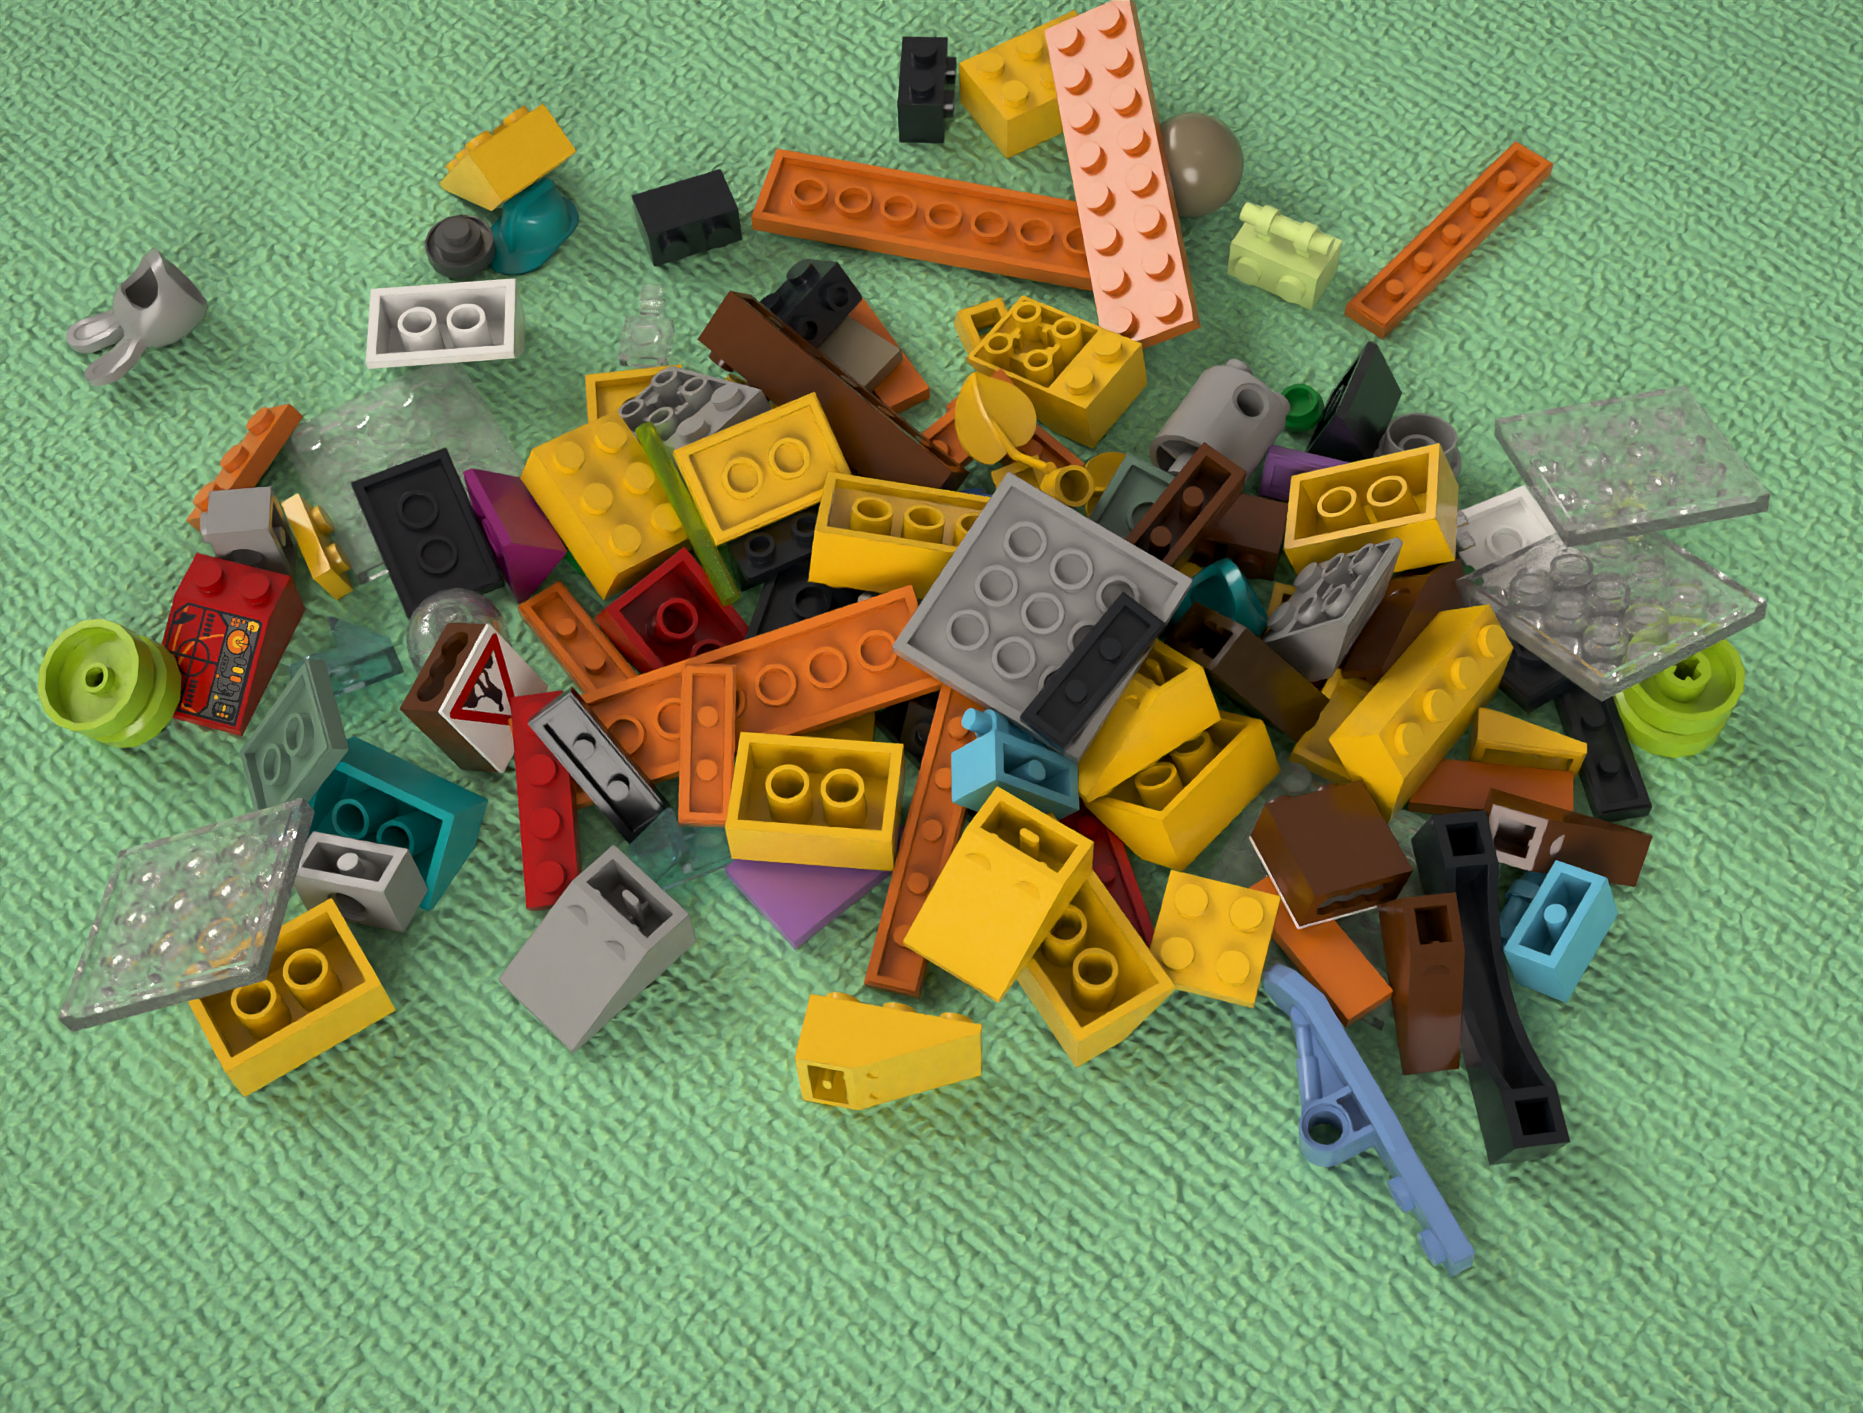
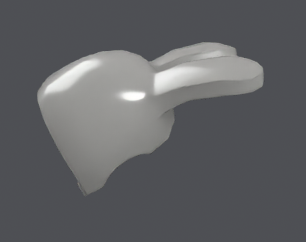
[66,248,209,386]

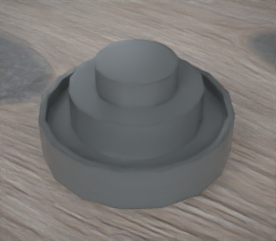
[425,215,496,279]

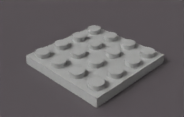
[892,472,1193,764]

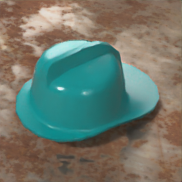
[489,177,579,276]

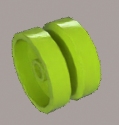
[38,618,181,748]
[1611,620,1745,758]

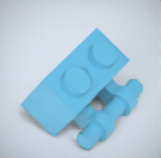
[951,708,1079,820]
[1499,860,1618,1003]

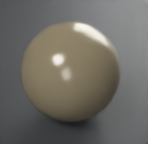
[1160,112,1244,218]

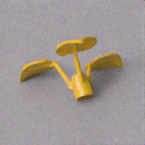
[955,371,1127,517]

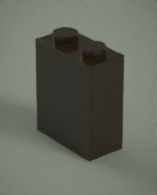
[1163,601,1330,743]

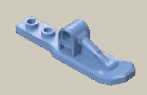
[1263,963,1475,1277]

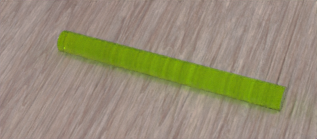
[635,422,741,606]

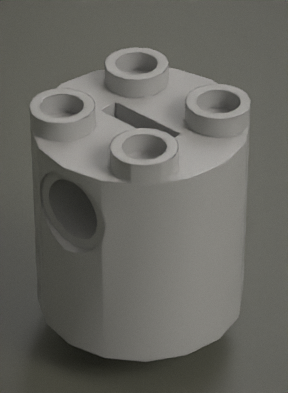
[1149,359,1290,484]

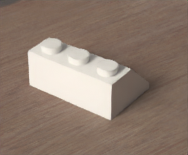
[366,278,525,369]

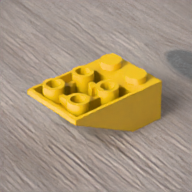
[439,103,577,211]
[966,295,1148,449]
[1057,640,1221,803]
[903,786,1094,1003]
[795,992,983,1110]

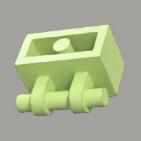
[1227,202,1342,310]

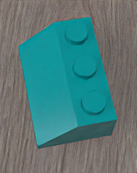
[293,736,488,911]

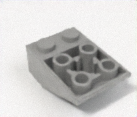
[618,366,772,490]
[1262,537,1403,683]
[498,844,696,1054]

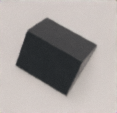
[1304,341,1402,463]

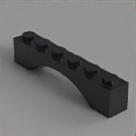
[1411,810,1570,1165]

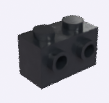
[897,36,957,143]
[631,169,742,267]

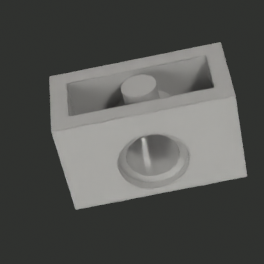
[200,486,297,585]
[287,831,428,933]

